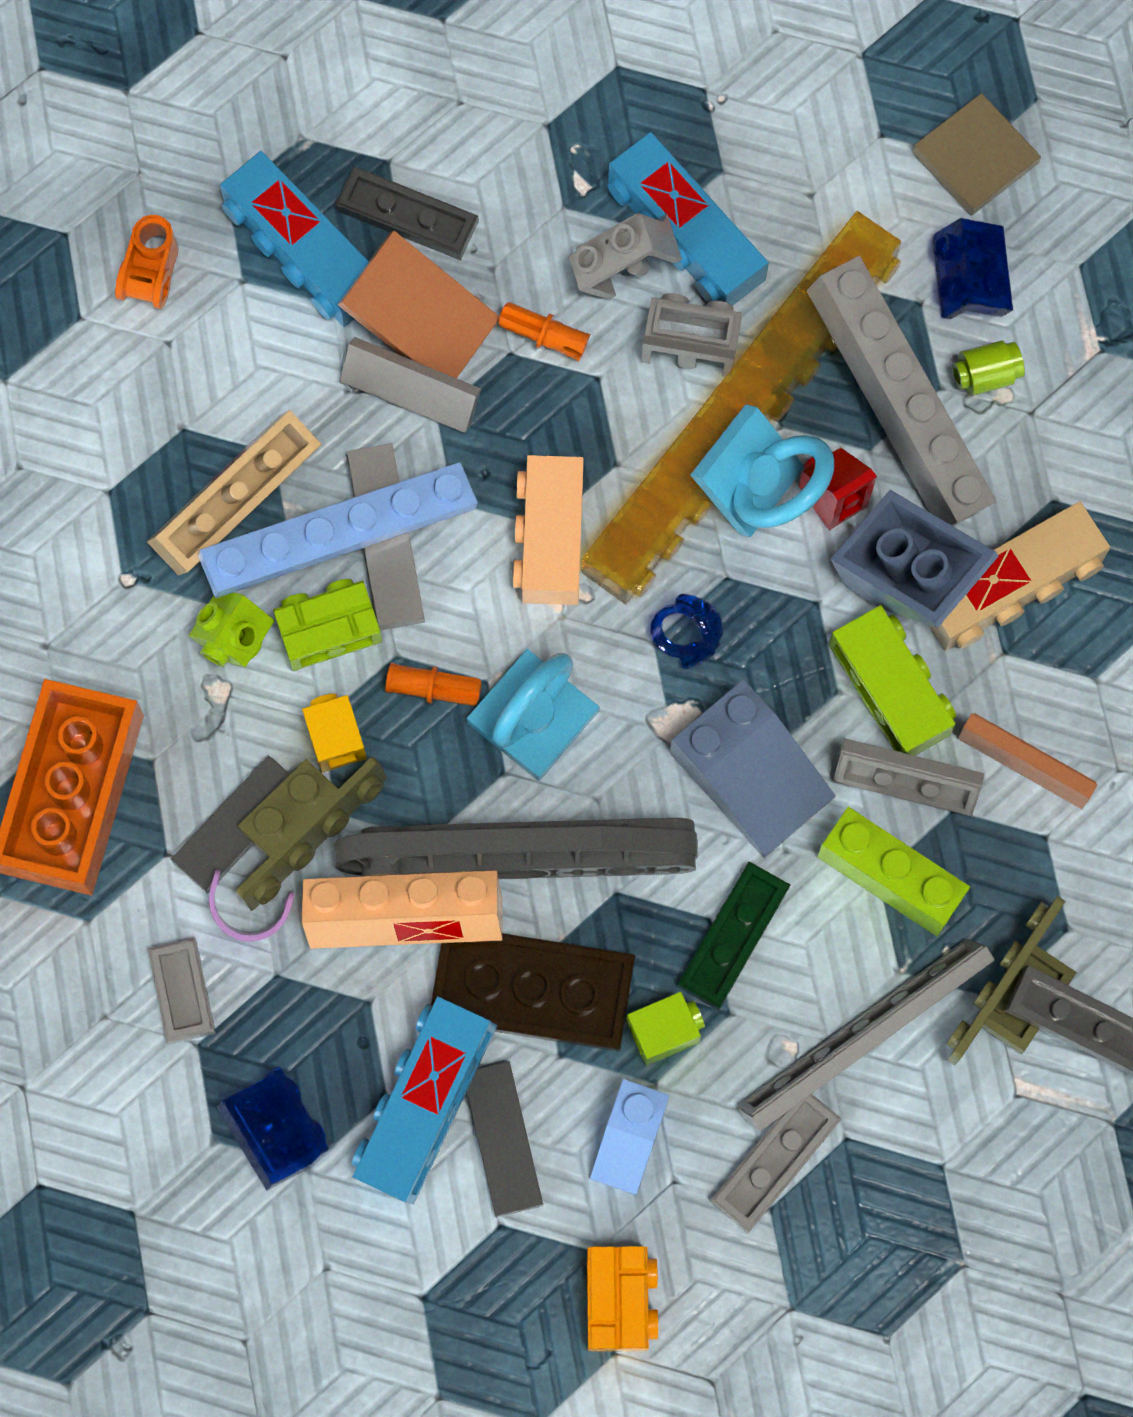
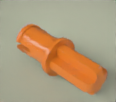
[498,302,591,361]
[386,662,482,706]

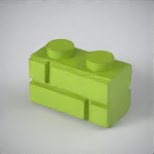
[273,579,382,671]

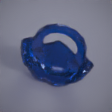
[650,594,723,670]

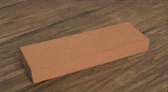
[958,713,1098,809]

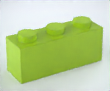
[828,605,956,756]
[817,806,970,937]

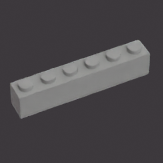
[806,255,996,527]

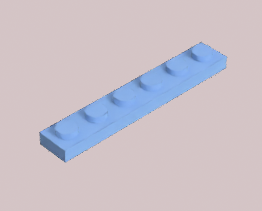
[198,462,478,598]

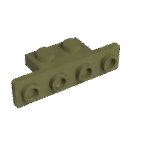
[236,757,387,911]
[946,896,1077,1066]

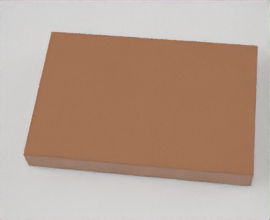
[337,231,499,378]

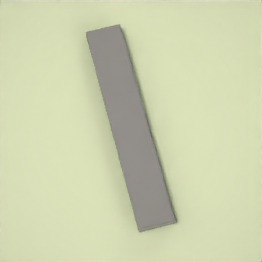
[737,939,995,1131]

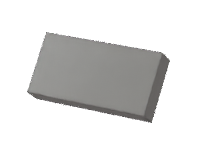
[148,938,216,1045]

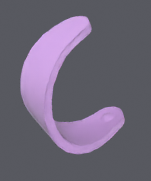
[209,869,295,942]

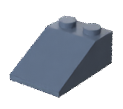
[830,490,998,628]
[670,679,836,858]

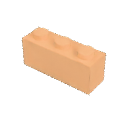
[513,455,584,605]

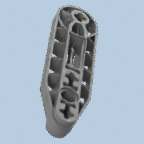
[335,818,698,879]

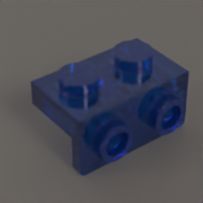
[933,218,1013,319]
[217,1067,329,1191]

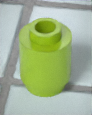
[952,340,1025,396]

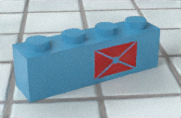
[607,132,769,306]
[220,151,369,327]
[352,996,498,1205]

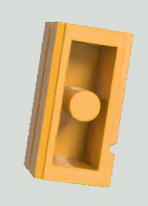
[587,1246,658,1352]

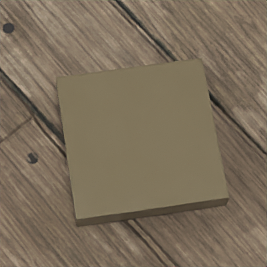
[912,93,1041,216]

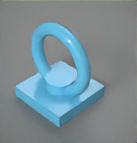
[690,404,834,537]
[466,649,600,782]

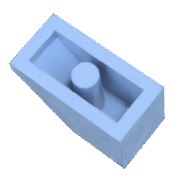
[590,1079,670,1195]

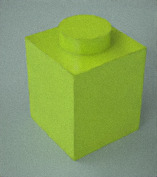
[626,992,705,1066]

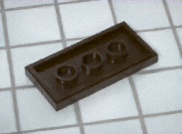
[431,933,635,1052]

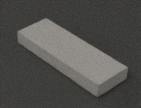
[340,337,481,433]
[833,738,985,816]
[710,1094,842,1233]

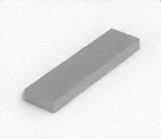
[347,443,425,630]

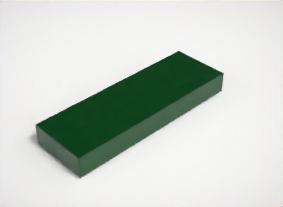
[677,861,791,1011]

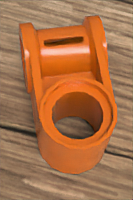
[115,215,179,309]

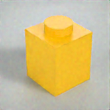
[302,693,367,773]

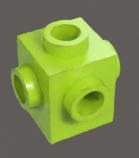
[188,592,275,668]

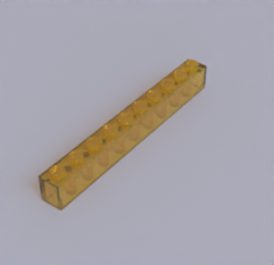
[581,211,902,605]

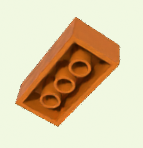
[0,679,144,896]

